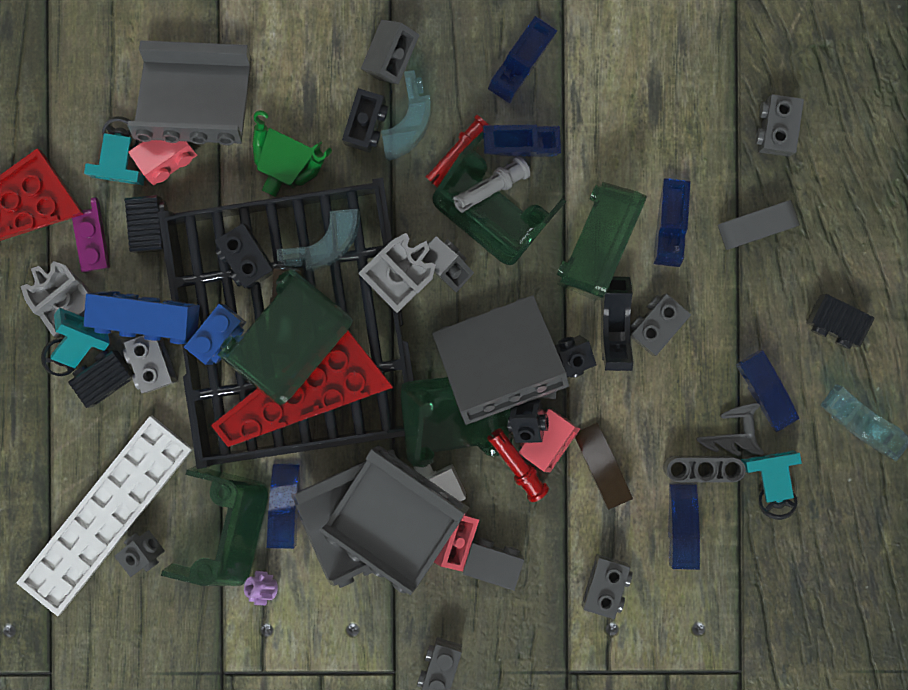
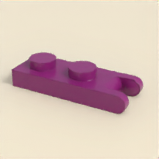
[72,197,110,272]

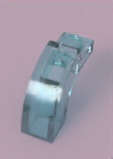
[381,70,431,161]
[276,209,360,271]
[820,384,908,462]

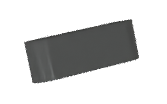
[717,200,800,250]
[663,456,746,482]

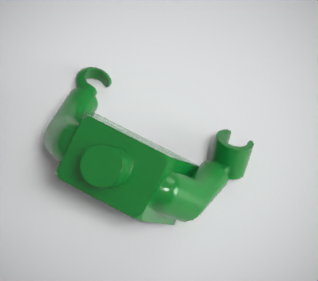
[252,110,332,197]

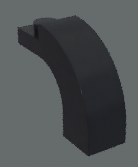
[601,276,633,371]

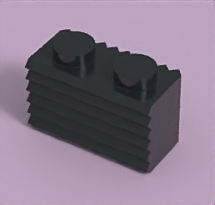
[124,195,168,253]
[806,294,875,349]
[68,349,134,408]

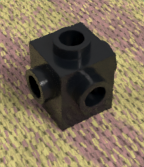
[555,335,597,378]
[508,399,549,443]

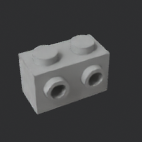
[123,335,178,393]

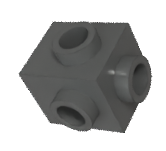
[114,530,165,578]

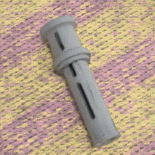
[453,156,530,212]

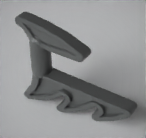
[696,403,764,456]

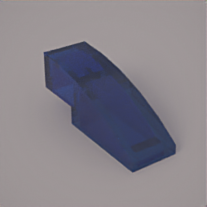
[488,16,557,103]
[483,125,561,157]
[653,178,691,267]
[736,350,799,432]
[267,464,300,549]
[668,484,700,570]

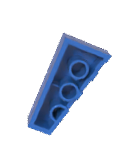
[84,291,200,344]

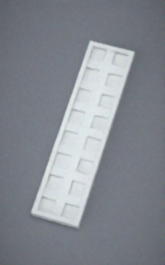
[16,416,193,616]

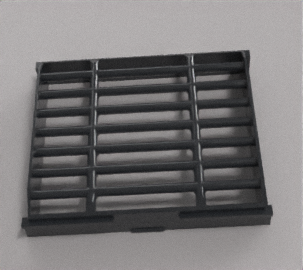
[158,178,422,469]

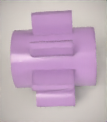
[244,571,278,606]

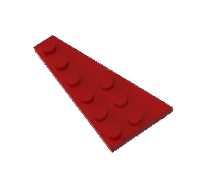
[0,148,84,241]
[211,322,393,447]

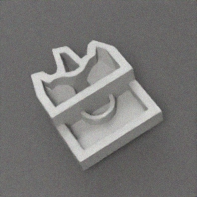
[358,233,436,313]
[20,261,91,338]

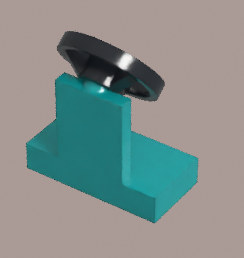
[84,116,145,186]
[41,307,110,376]
[741,451,802,520]

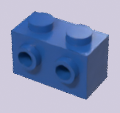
[184,304,246,365]

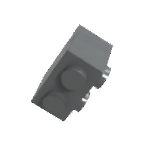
[361,20,419,84]
[755,94,804,157]
[422,236,474,293]
[630,294,691,356]
[463,537,524,591]
[581,554,633,619]
[417,637,462,690]

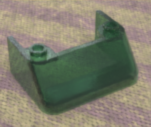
[432,131,566,265]
[556,182,647,301]
[161,466,270,586]

